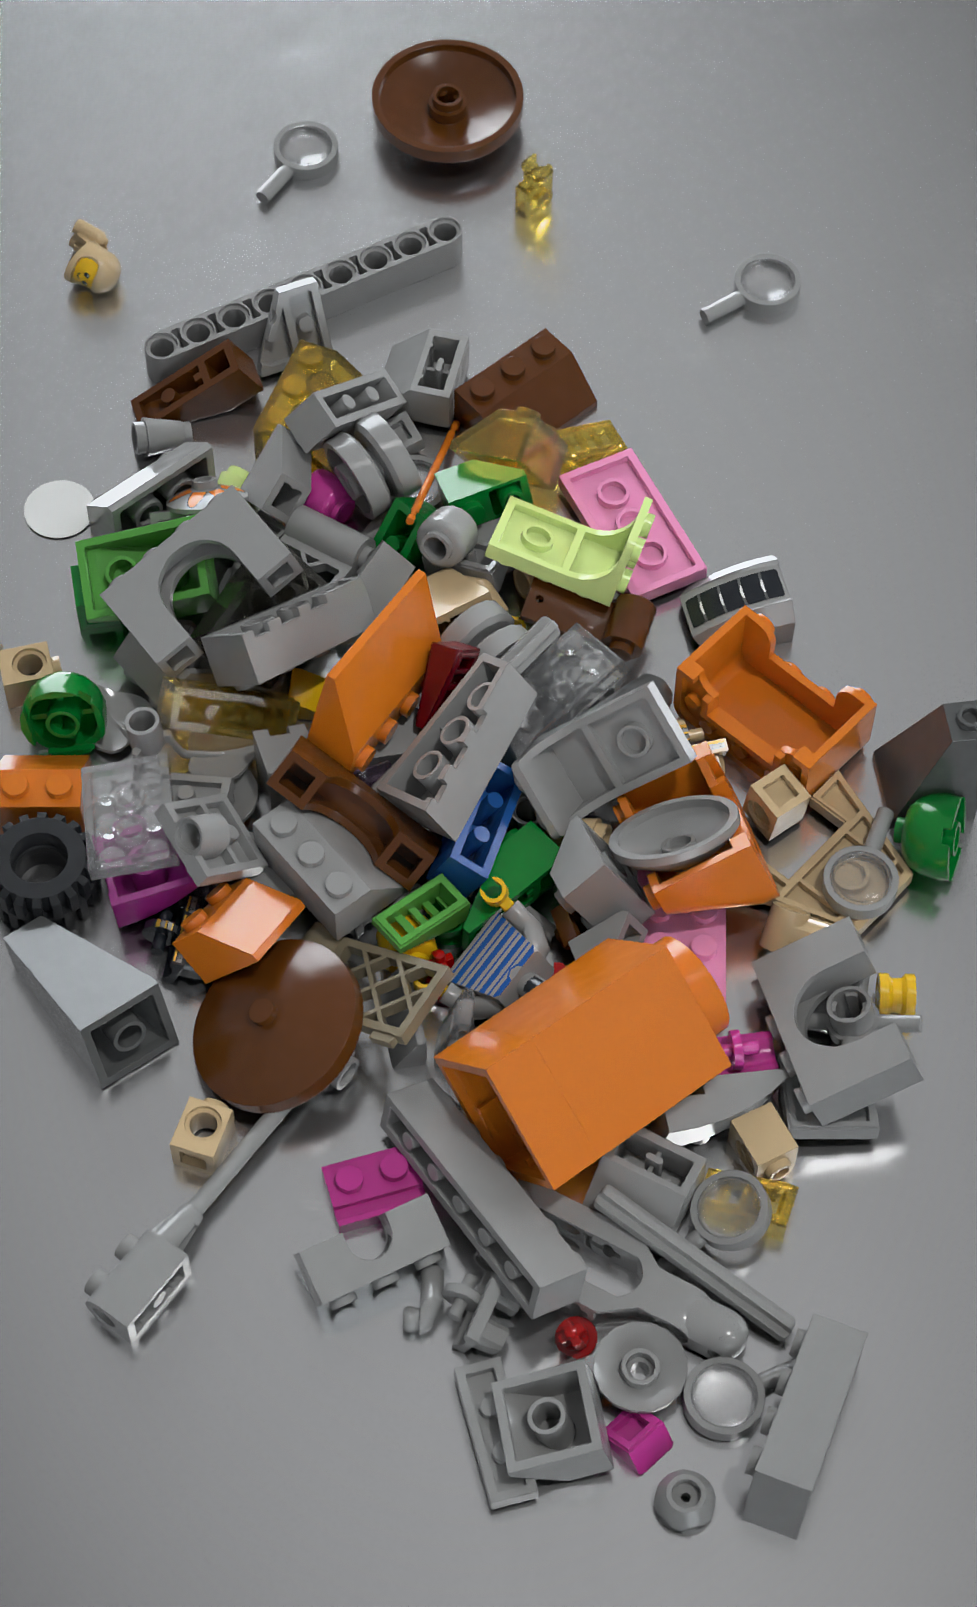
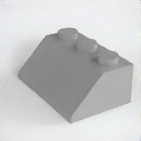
[86,442,216,536]
[252,799,407,941]

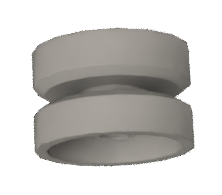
[323,412,422,520]
[440,600,538,679]

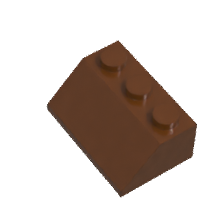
[454,328,597,467]

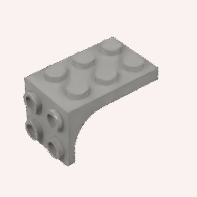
[512,680,697,840]

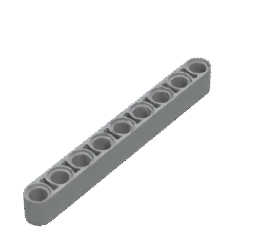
[144,216,463,383]

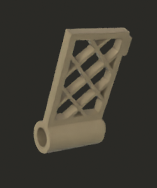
[302,922,454,1049]

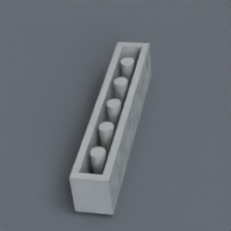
[380,1078,588,1319]

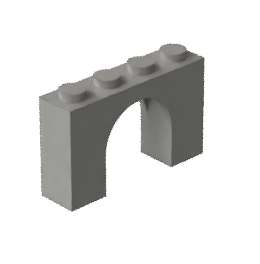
[100,485,303,680]
[751,916,924,1126]

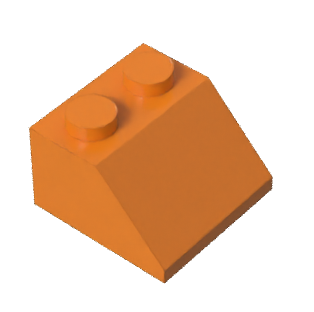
[0,755,91,834]
[172,878,306,984]

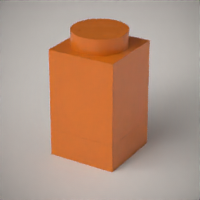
[433,936,732,1190]

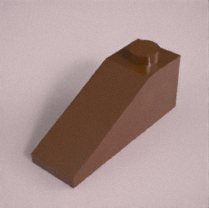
[130,339,264,422]

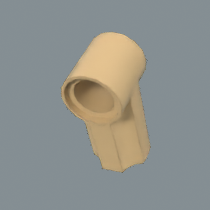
[759,901,832,952]

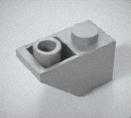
[240,423,311,524]

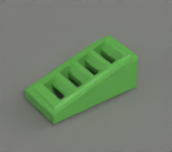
[372,873,470,954]

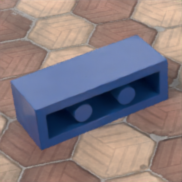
[426,762,522,898]

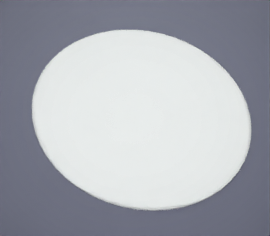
[24,480,94,538]

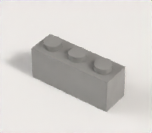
[283,369,407,454]

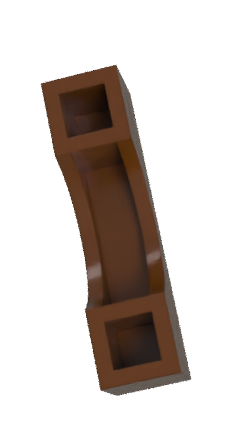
[266,735,443,891]

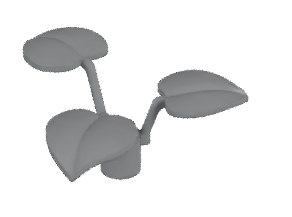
[85,685,255,859]

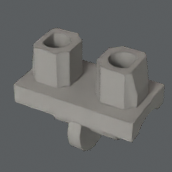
[442,1271,521,1355]

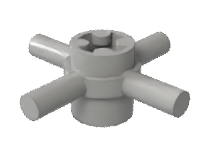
[807,976,923,1046]

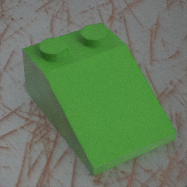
[75,514,222,623]

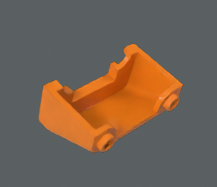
[612,740,780,915]

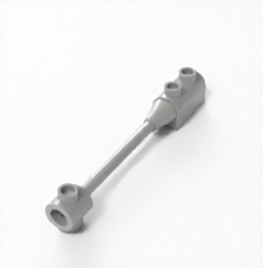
[84,1052,359,1345]

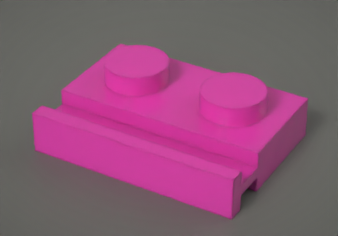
[321,1147,425,1234]

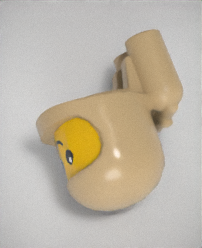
[64,218,121,294]

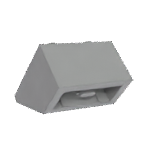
[385,328,469,428]
[582,1128,707,1257]

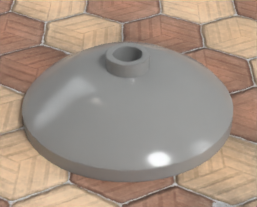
[609,795,741,873]

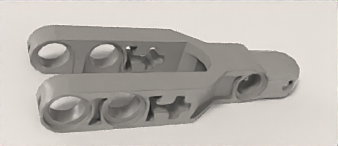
[473,1179,749,1359]

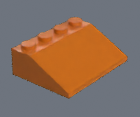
[307,569,442,774]

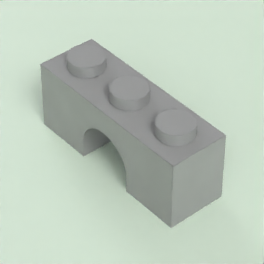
[294,1193,451,1311]

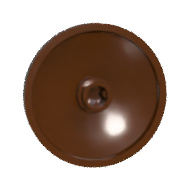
[372,39,524,163]
[193,939,364,1113]

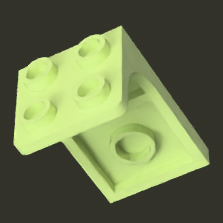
[484,496,656,607]

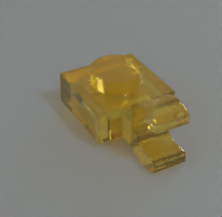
[515,152,554,221]

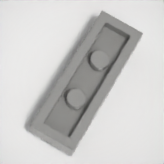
[454,1357,539,1510]

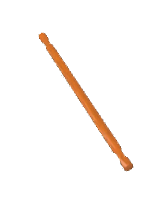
[406,420,460,525]

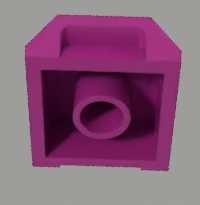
[93,821,197,928]

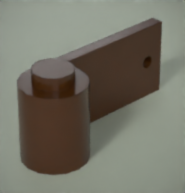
[519,576,657,662]

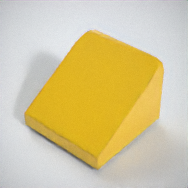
[288,668,326,720]

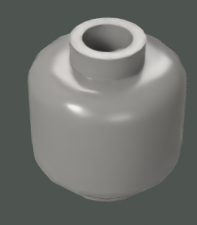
[416,505,478,567]

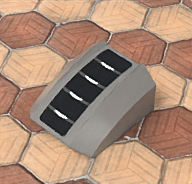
[679,555,796,646]

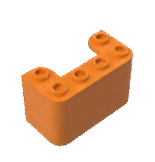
[673,605,877,797]

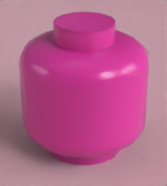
[303,469,355,524]

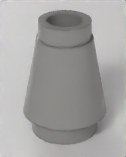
[131,417,193,458]

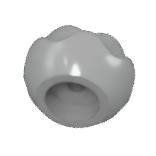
[654,1469,716,1531]

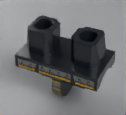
[142,893,202,984]

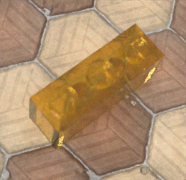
[157,676,300,740]

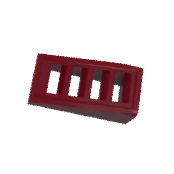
[416,641,480,729]

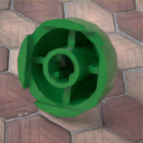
[20,671,107,755]
[893,793,966,881]

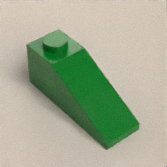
[462,821,560,951]

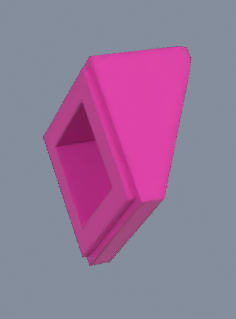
[606,1410,673,1475]

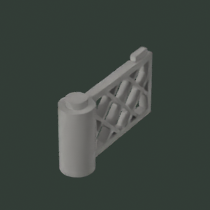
[211,505,376,631]

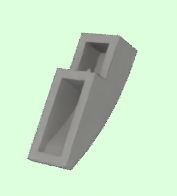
[650,1068,788,1146]

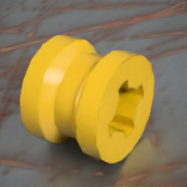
[875,973,916,1015]

